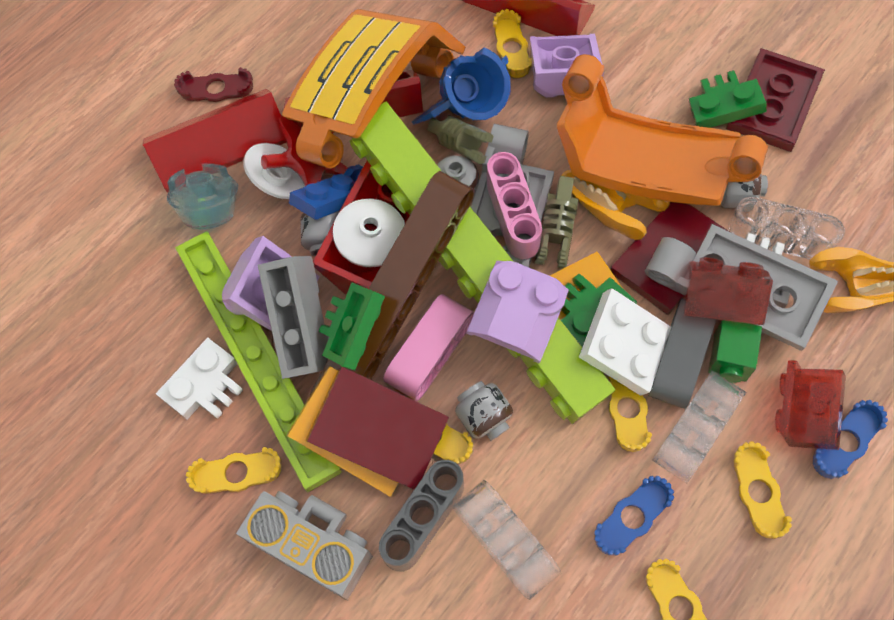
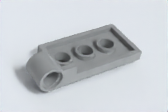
[471,124,554,267]
[645,224,838,351]

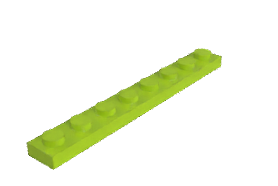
[175,231,342,493]

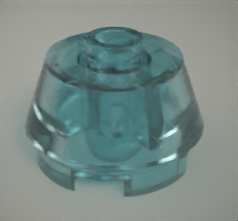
[167,164,238,230]

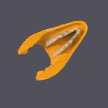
[561,170,670,240]
[808,247,894,313]

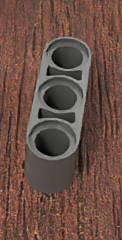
[648,298,718,409]
[379,460,464,572]

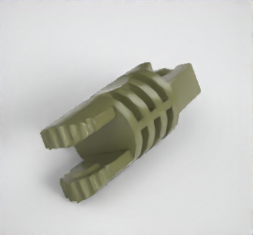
[427,115,494,164]
[535,176,579,269]

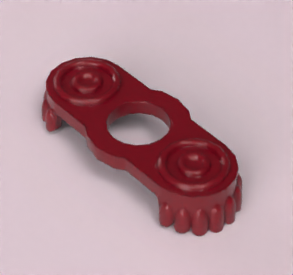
[174,67,253,102]

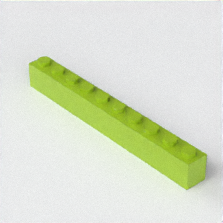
[349,101,616,424]

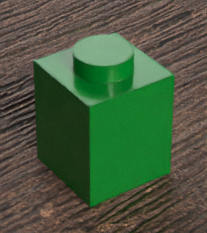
[708,318,762,383]

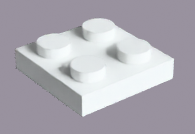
[579,288,672,396]

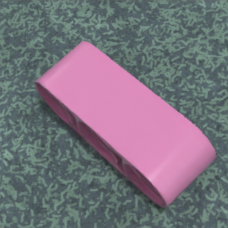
[487,152,542,259]
[384,294,474,401]

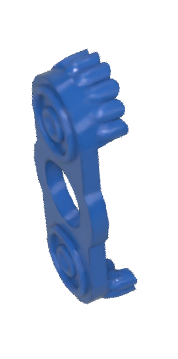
[813,400,888,479]
[594,476,674,556]

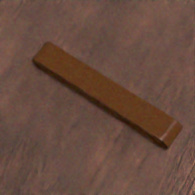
[310,171,475,396]

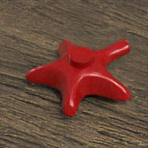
[261,115,348,187]

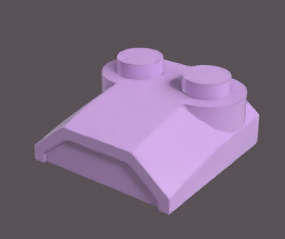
[530,33,604,97]
[222,236,320,331]
[466,261,569,363]

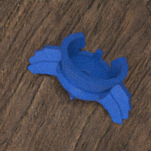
[412,48,511,125]

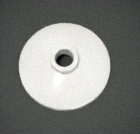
[243,143,305,199]
[333,199,405,267]

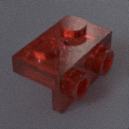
[683,257,773,325]
[775,360,846,450]

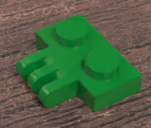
[689,70,767,128]
[561,274,637,347]
[318,283,385,371]

